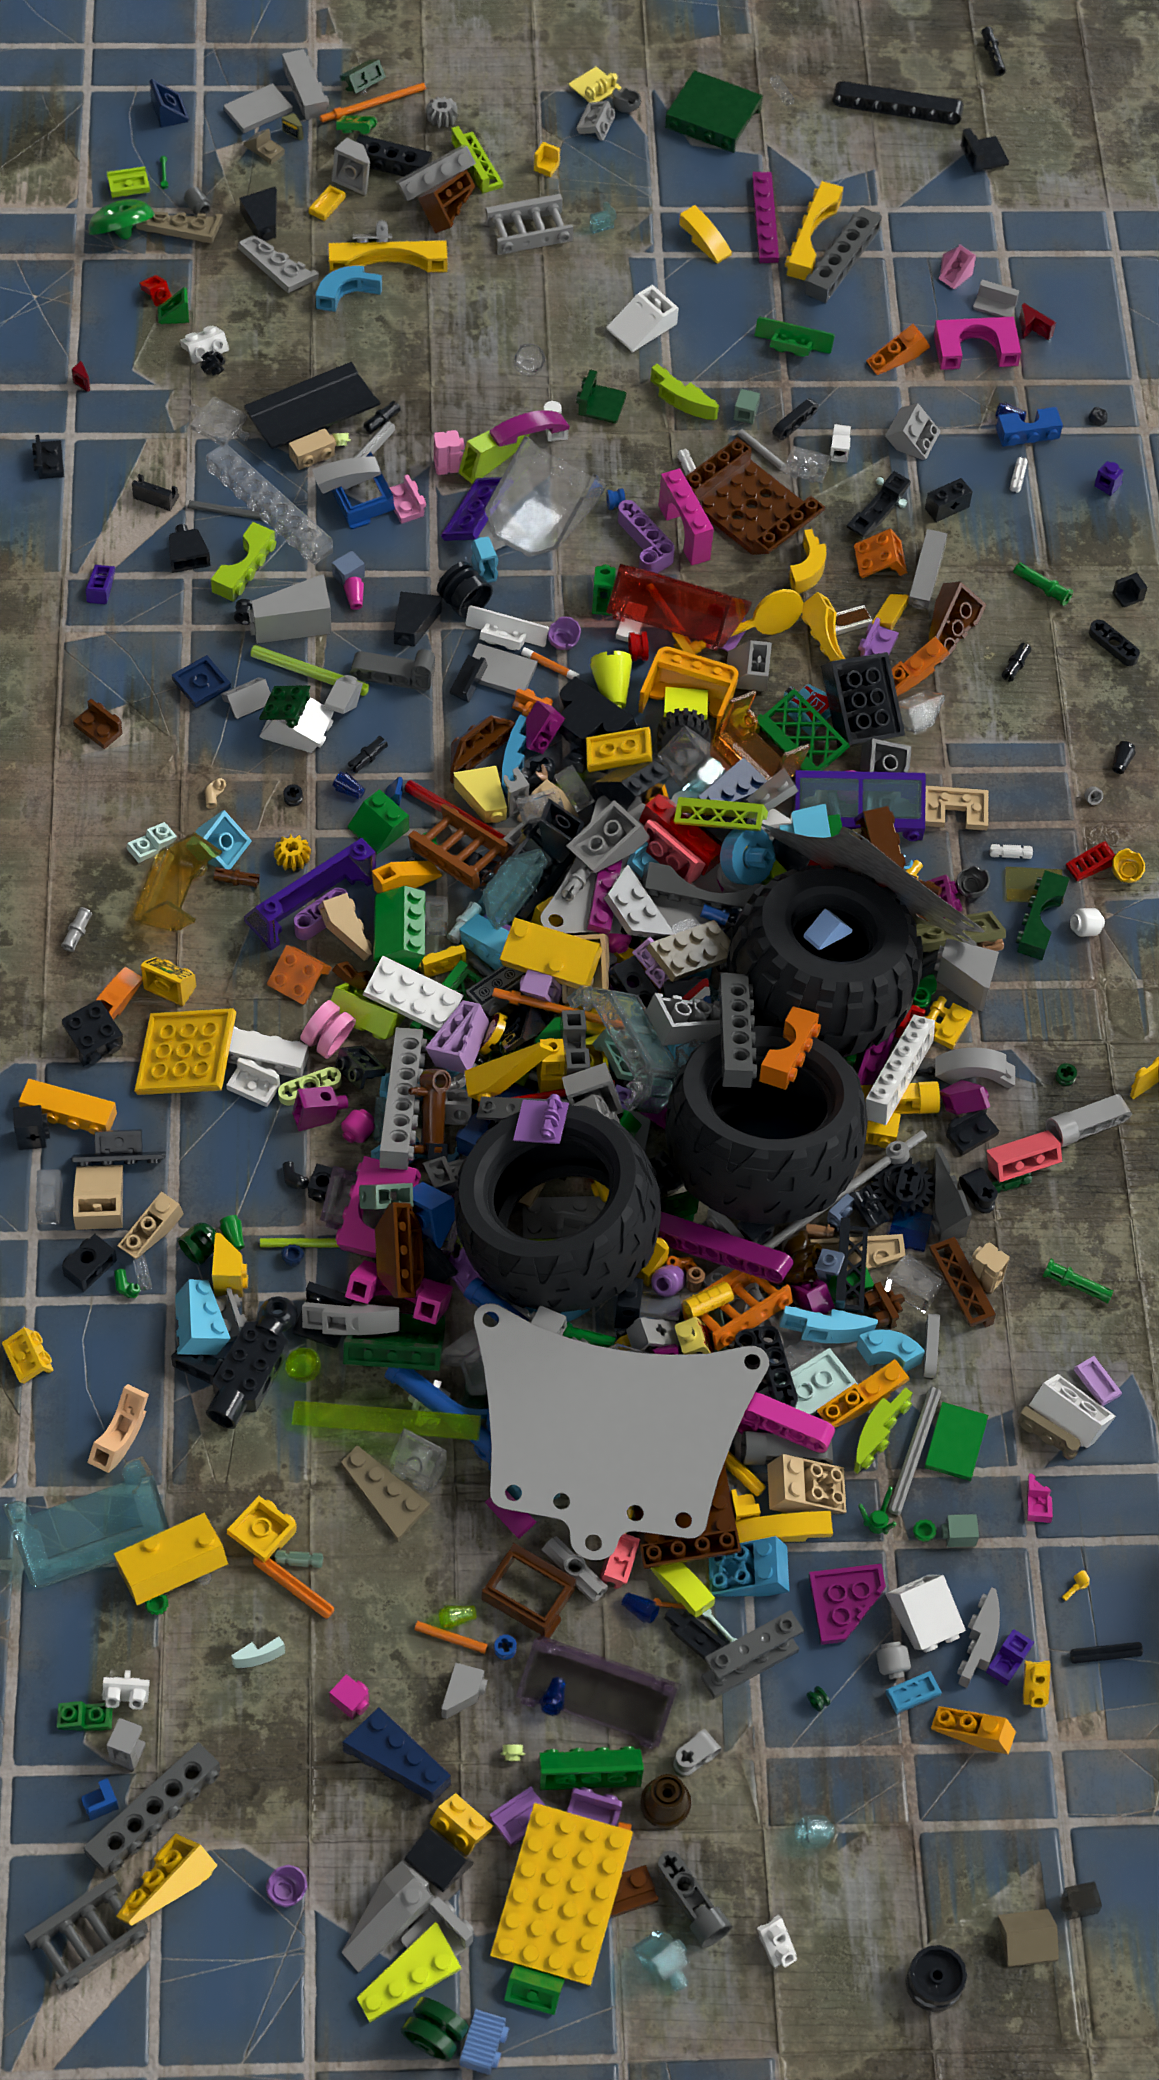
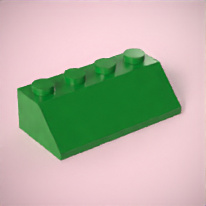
[373,886,425,972]
[539,1746,644,1790]

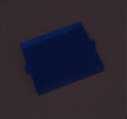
[889,1210,933,1252]

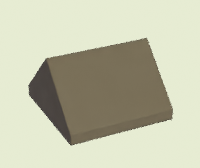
[997,1909,1059,1967]

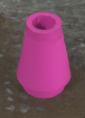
[343,577,364,610]

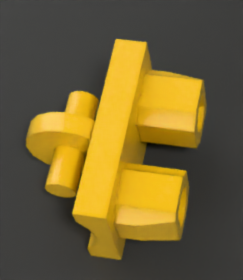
[1022,1661,1051,1707]

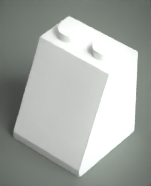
[259,697,334,753]
[885,1574,966,1652]

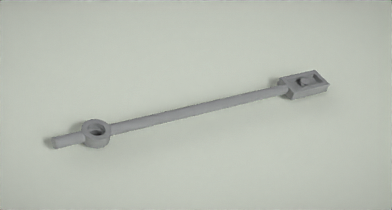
[702,1130,927,1288]

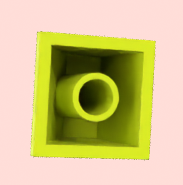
[663,687,708,742]

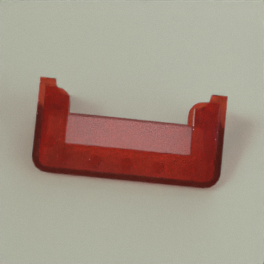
[606,564,752,650]

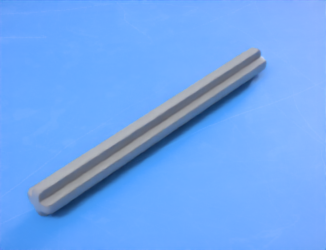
[888,1387,941,1515]

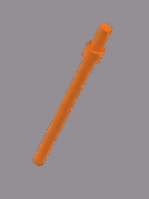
[319,83,426,123]
[492,988,626,1030]

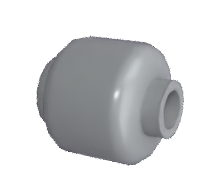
[876,1642,911,1680]

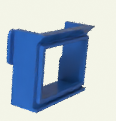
[332,451,395,529]

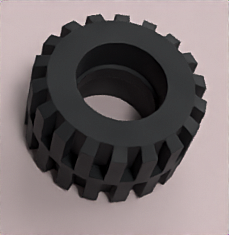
[657,708,711,768]

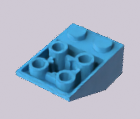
[709,1536,789,1596]

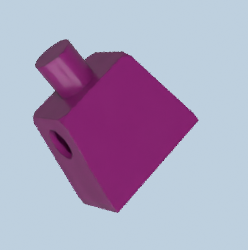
[292,1086,348,1131]

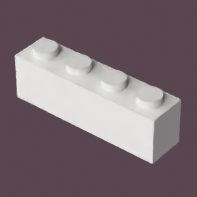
[227,1026,309,1078]

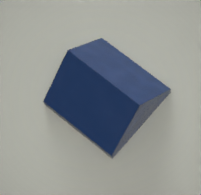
[149,79,190,128]

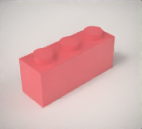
[986,1130,1062,1182]

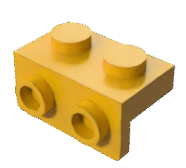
[430,1793,493,1856]

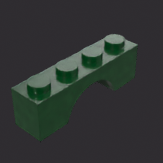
[1015,870,1070,960]

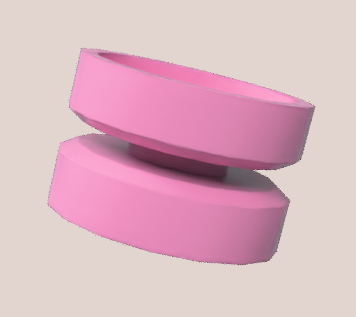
[300,1000,356,1059]

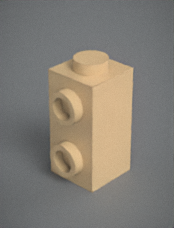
[289,428,336,470]

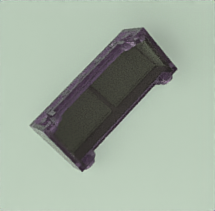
[516,1635,682,1749]

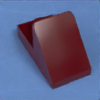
[1019,303,1056,340]

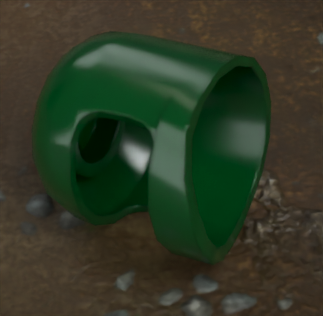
[177,1223,217,1266]

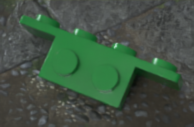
[754,316,835,357]

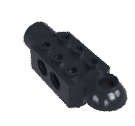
[206,1296,298,1429]

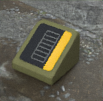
[281,113,304,140]

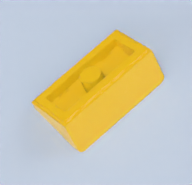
[872,594,909,630]

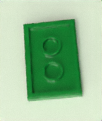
[924,1402,988,1481]

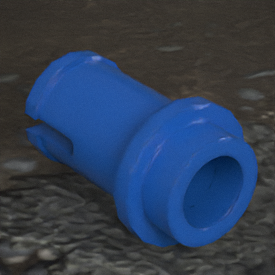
[700,904,730,926]

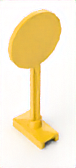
[671,589,803,655]

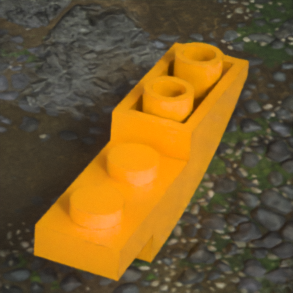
[817,1359,910,1428]

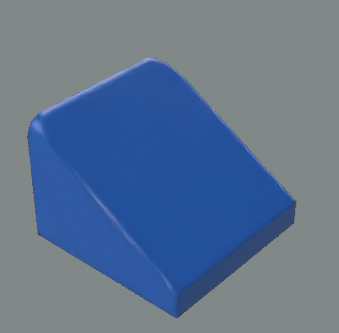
[385,777,403,806]

